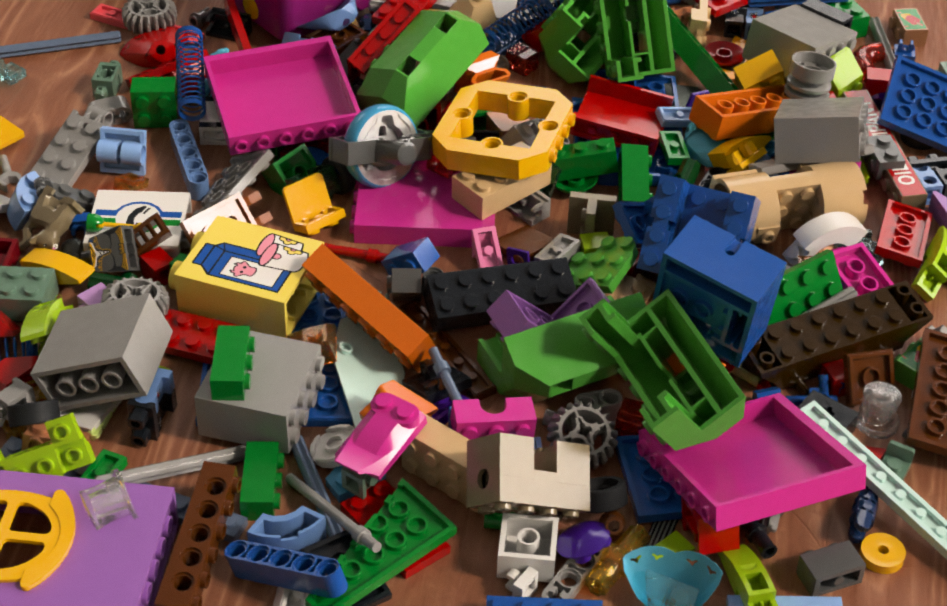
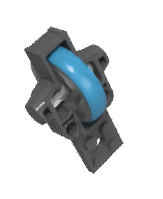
[329,104,476,188]

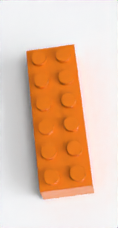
[689,84,791,141]
[302,243,436,373]

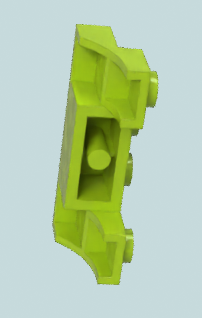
[0,412,96,476]

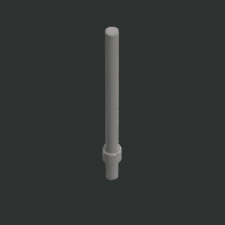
[285,473,382,553]

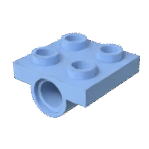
[96,126,147,176]

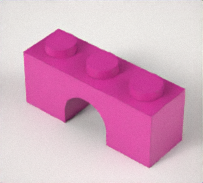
[450,397,537,440]

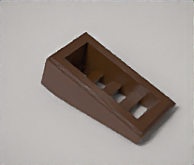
[133,213,173,258]

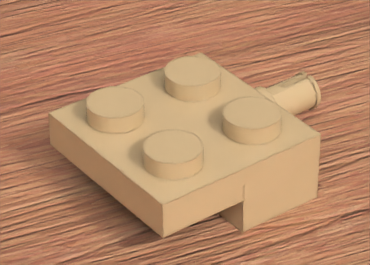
[687,0,711,48]

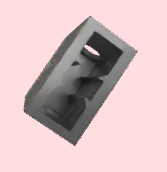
[80,225,140,272]

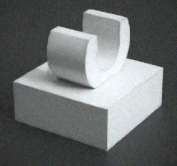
[505,566,539,597]

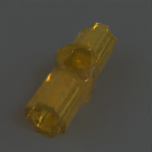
[585,524,650,597]

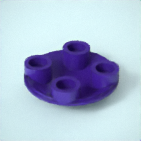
[556,521,612,564]

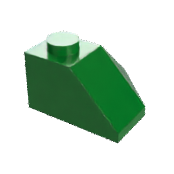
[261,143,316,196]

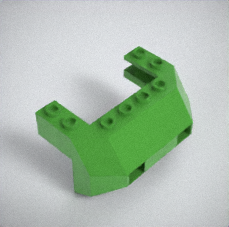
[538,0,604,83]
[593,0,676,83]
[356,9,489,128]
[579,288,746,451]
[477,292,646,404]

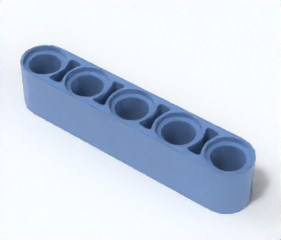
[169,119,210,201]

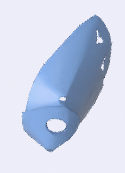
[296,0,358,31]

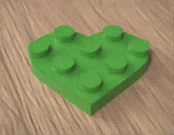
[569,236,639,294]

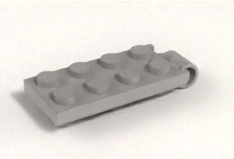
[30,105,113,187]

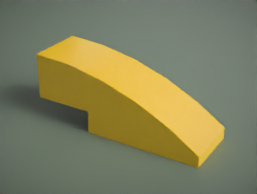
[708,135,772,169]
[19,248,95,285]

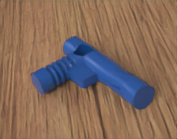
[785,375,838,406]

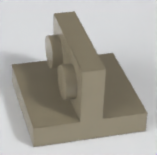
[567,191,617,236]

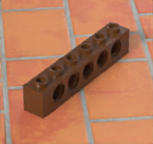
[154,461,242,606]

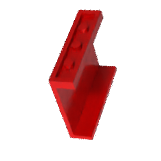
[347,0,421,83]
[569,74,674,157]

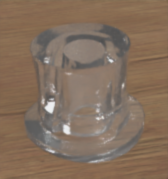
[852,381,902,439]
[79,468,139,531]

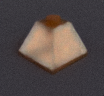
[287,323,337,365]

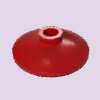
[705,41,744,66]

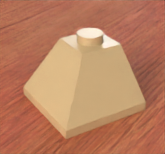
[449,0,499,37]

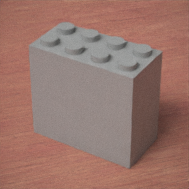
[742,4,858,78]
[774,97,869,164]
[30,293,173,411]
[194,331,326,454]

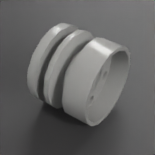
[784,51,837,99]

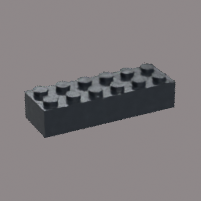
[422,257,576,332]

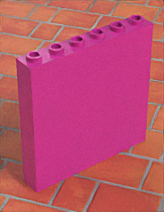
[203,36,361,155]
[350,152,495,248]
[637,393,866,532]

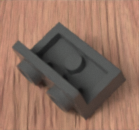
[861,134,906,180]

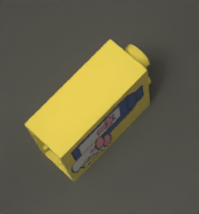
[168,215,324,338]

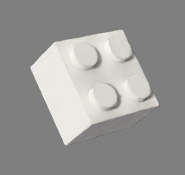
[497,512,559,583]

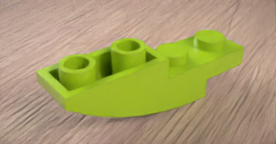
[911,225,947,302]
[20,297,74,345]
[718,544,778,606]

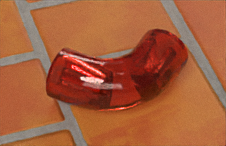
[853,41,885,82]

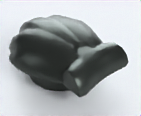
[60,238,84,259]

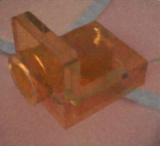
[113,173,149,191]

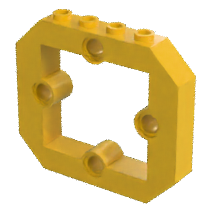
[432,80,576,180]

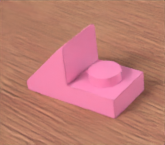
[471,226,504,268]

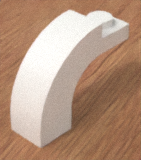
[782,212,868,266]

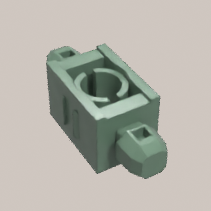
[91,60,123,100]

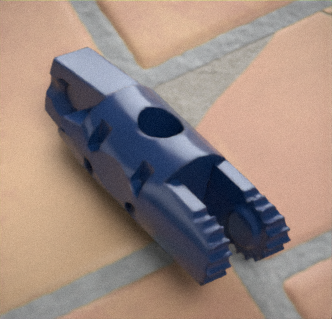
[359,13,377,32]
[848,486,878,544]

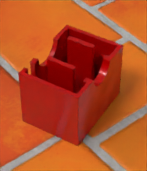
[681,496,740,555]

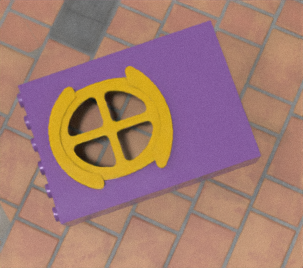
[0,470,179,606]

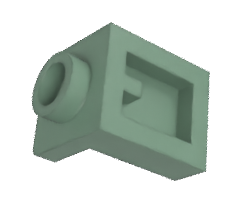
[882,440,915,481]

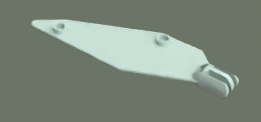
[331,291,405,428]

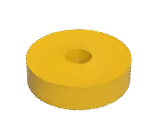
[859,533,906,574]

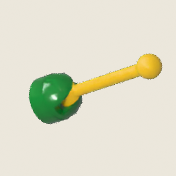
[86,213,141,233]

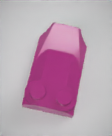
[832,242,894,296]
[334,393,427,481]

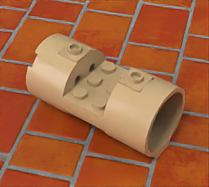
[709,162,868,244]

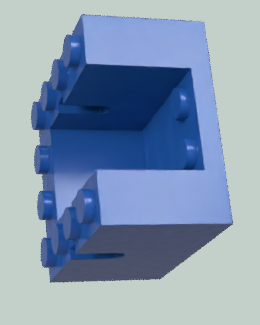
[636,174,761,274]
[653,215,787,368]

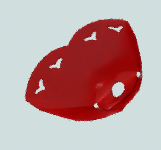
[120,26,188,68]

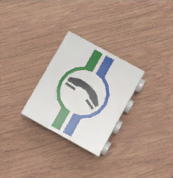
[83,190,192,263]

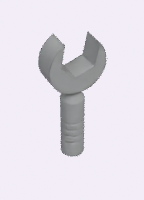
[0,154,22,192]

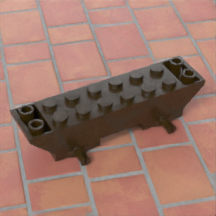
[747,281,934,395]

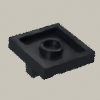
[402,359,472,404]

